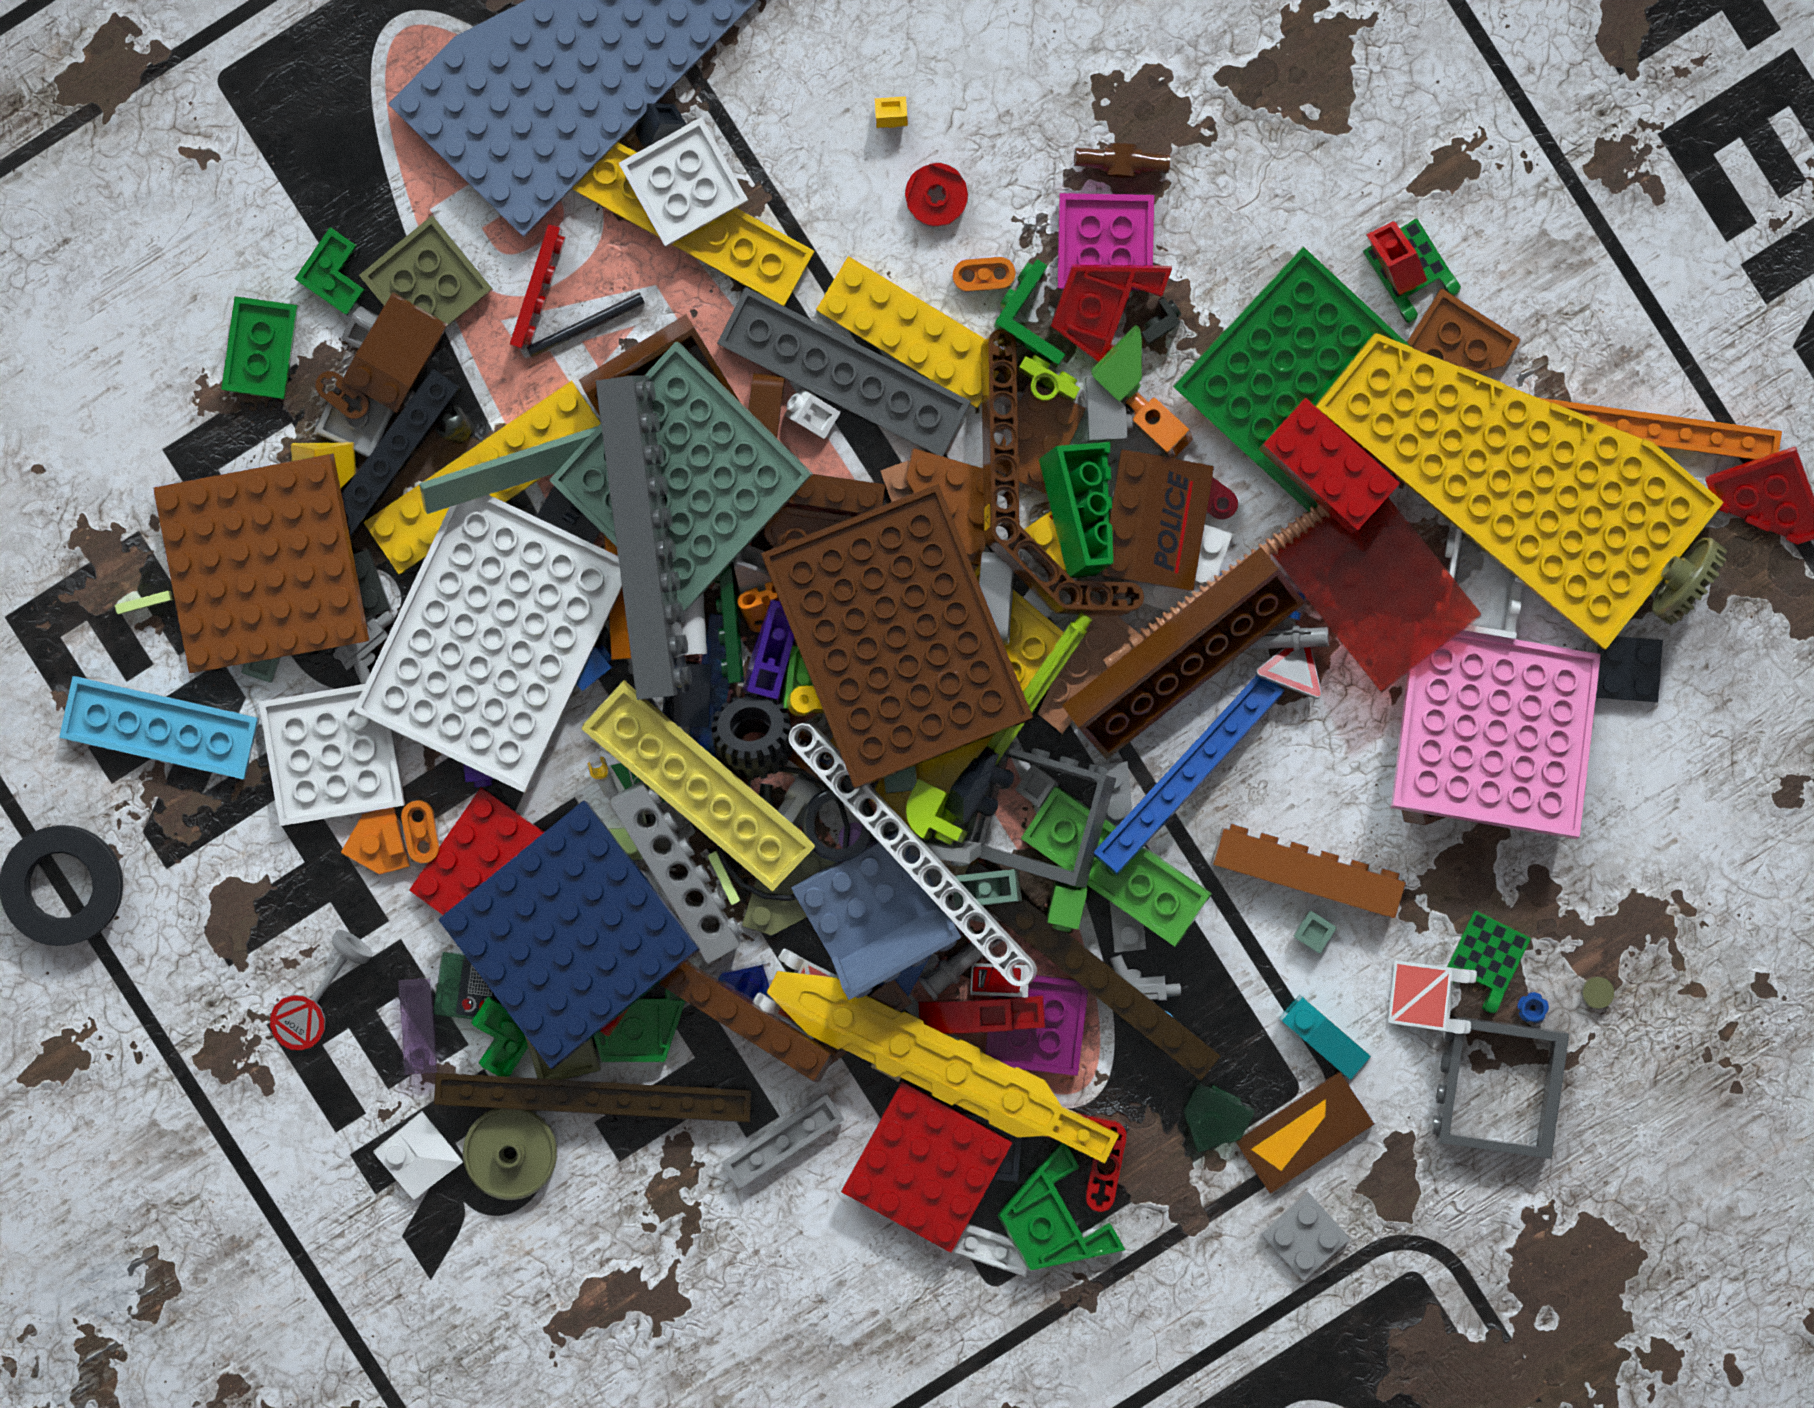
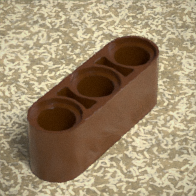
[748,373,785,438]

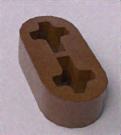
[315,371,370,419]

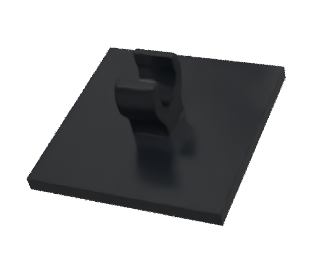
[536,486,600,544]

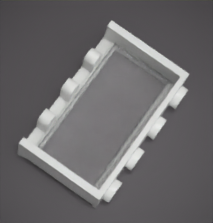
[1434,522,1523,639]

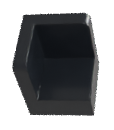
[635,103,687,149]

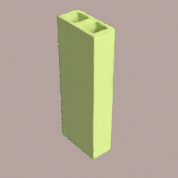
[115,591,174,614]
[707,851,741,905]

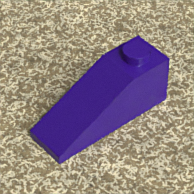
[742,599,794,699]

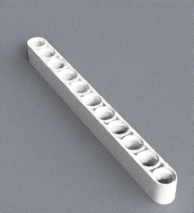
[789,723,1037,987]

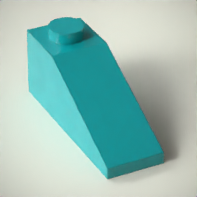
[1279,994,1371,1080]

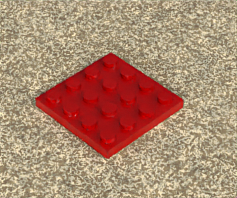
[841,1081,1012,1253]

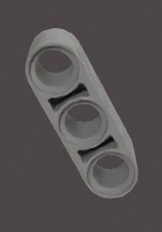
[979,552,1014,645]

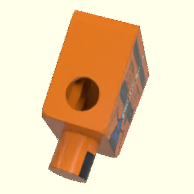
[1124,392,1193,459]

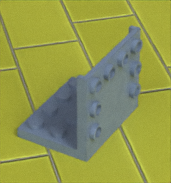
[791,828,961,1000]

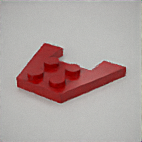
[1051,264,1172,362]

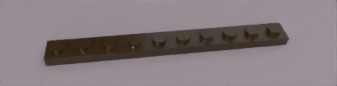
[964,859,1221,1081]
[434,1073,751,1123]

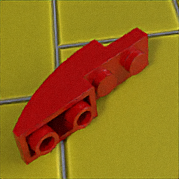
[918,995,1046,1034]

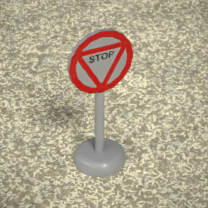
[270,930,373,1050]

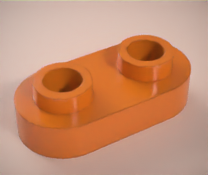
[953,257,1016,292]
[401,800,440,863]

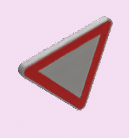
[1256,647,1322,699]

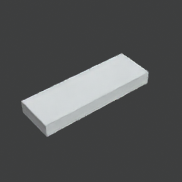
[936,1224,1028,1277]

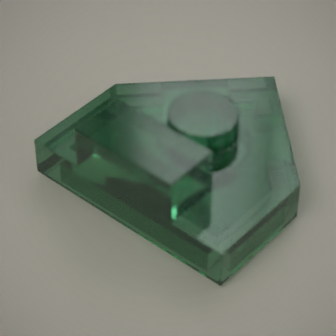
[1184,1082,1255,1152]

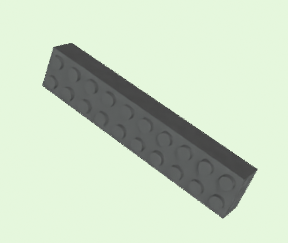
[596,375,692,700]

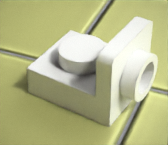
[784,389,840,439]

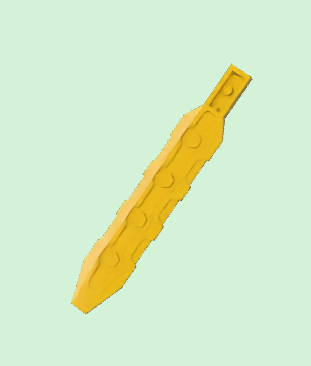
[767,971,1119,1163]

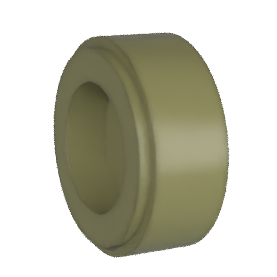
[1581,976,1614,1009]

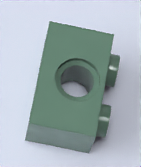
[953,869,1022,908]

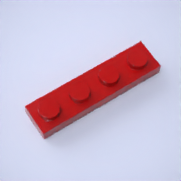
[510,224,566,350]

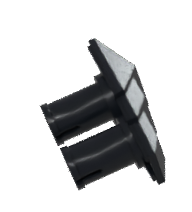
[945,746,1014,824]

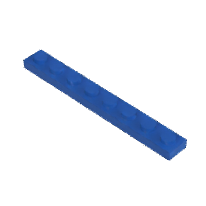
[1093,675,1285,876]

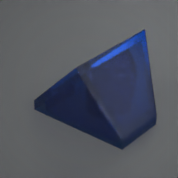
[718,960,772,1000]

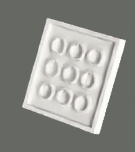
[259,684,405,826]

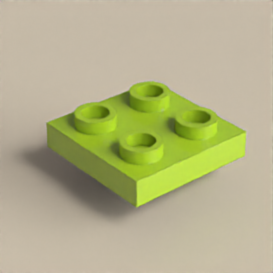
[1018,355,1081,402]

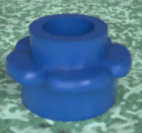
[1517,992,1549,1023]

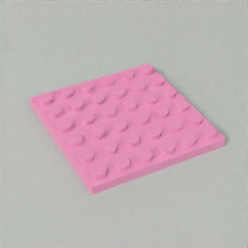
[1391,622,1601,840]

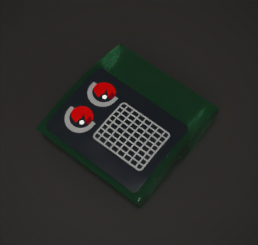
[433,951,500,1020]

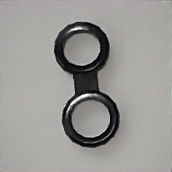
[801,772,899,862]

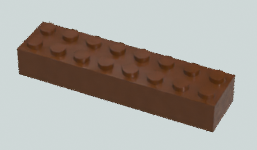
[1062,547,1305,760]

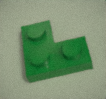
[294,227,365,316]
[471,997,528,1077]

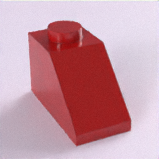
[1366,221,1427,295]

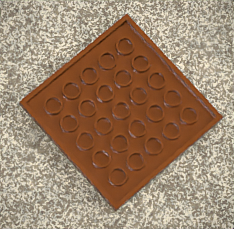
[153,454,370,673]

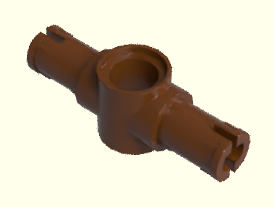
[1074,143,1170,178]

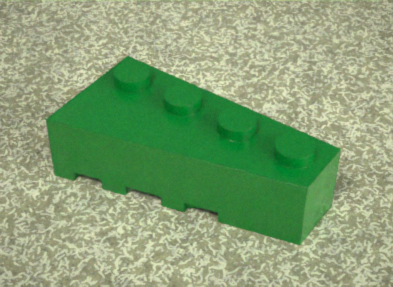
[1038,442,1113,578]

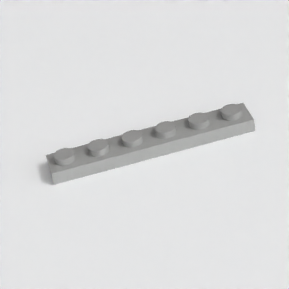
[1096,761,1146,952]

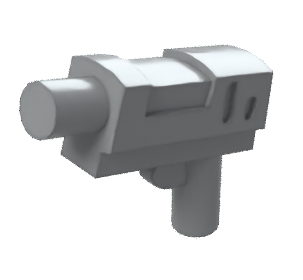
[333,611,395,685]
[1110,955,1181,1001]

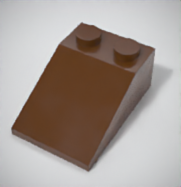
[342,292,448,413]

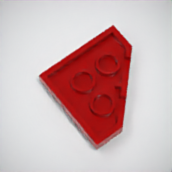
[1705,446,1814,545]

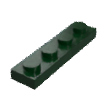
[715,562,744,684]

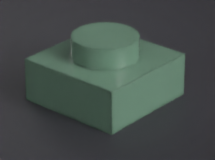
[1293,910,1337,954]

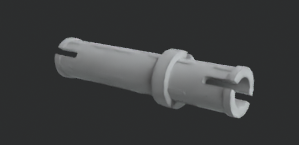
[1248,625,1330,651]

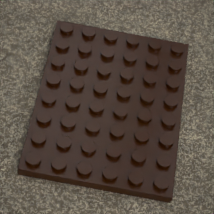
[761,484,1033,789]

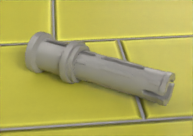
[917,939,1003,1001]

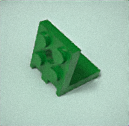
[994,259,1065,369]

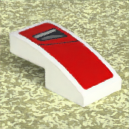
[970,963,1029,997]

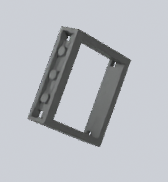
[964,742,1116,888]
[1432,1015,1569,1159]

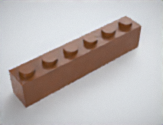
[1211,824,1406,918]

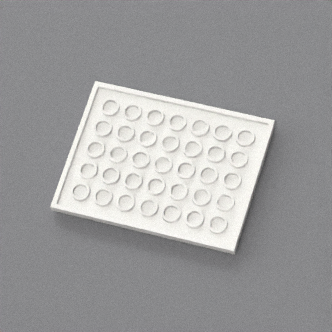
[353,495,622,792]

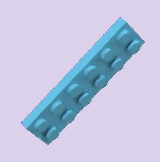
[59,676,259,779]

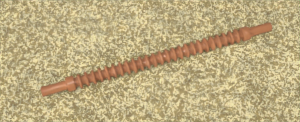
[1103,503,1330,668]

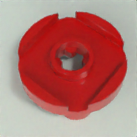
[905,163,968,227]

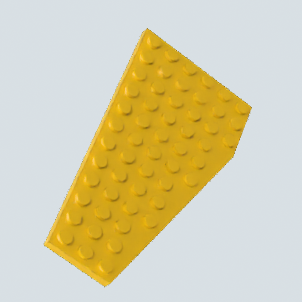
[1315,333,1724,649]

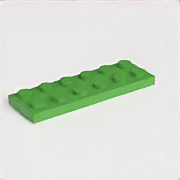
[1021,786,1212,946]

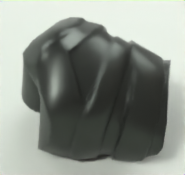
[435,405,474,443]

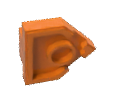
[341,807,411,874]

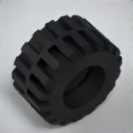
[711,693,793,780]

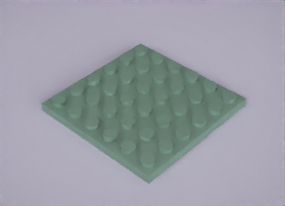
[549,342,813,612]

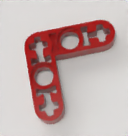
[1045,1113,1126,1212]

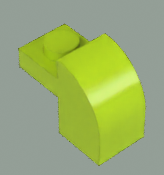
[906,779,968,845]

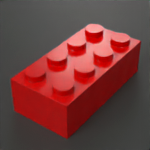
[1259,398,1400,534]

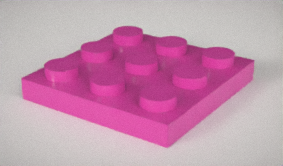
[1057,193,1154,291]

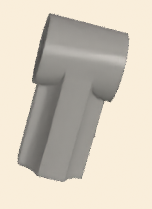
[778,775,822,829]

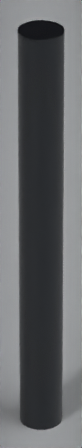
[527,292,645,358]

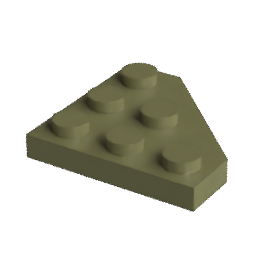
[742,851,836,935]

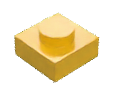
[874,96,908,128]

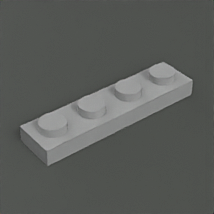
[722,1093,844,1189]

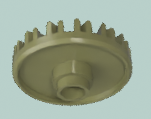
[1652,538,1727,626]
[463,1108,558,1200]

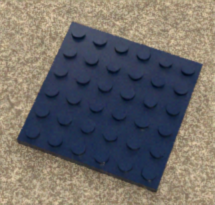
[438,800,701,1069]

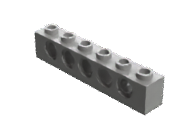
[611,781,742,964]

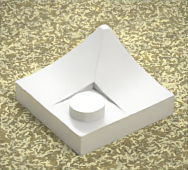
[373,1111,463,1200]

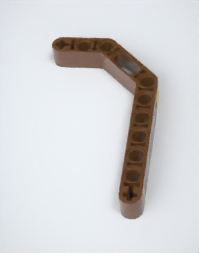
[981,329,1144,616]

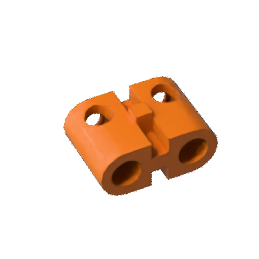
[738,581,779,632]

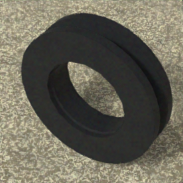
[0,825,124,946]

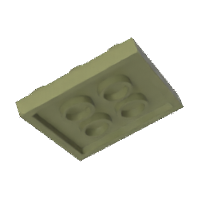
[359,215,493,327]

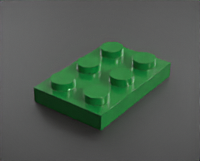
[221,296,299,399]

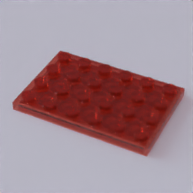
[1271,497,1482,693]

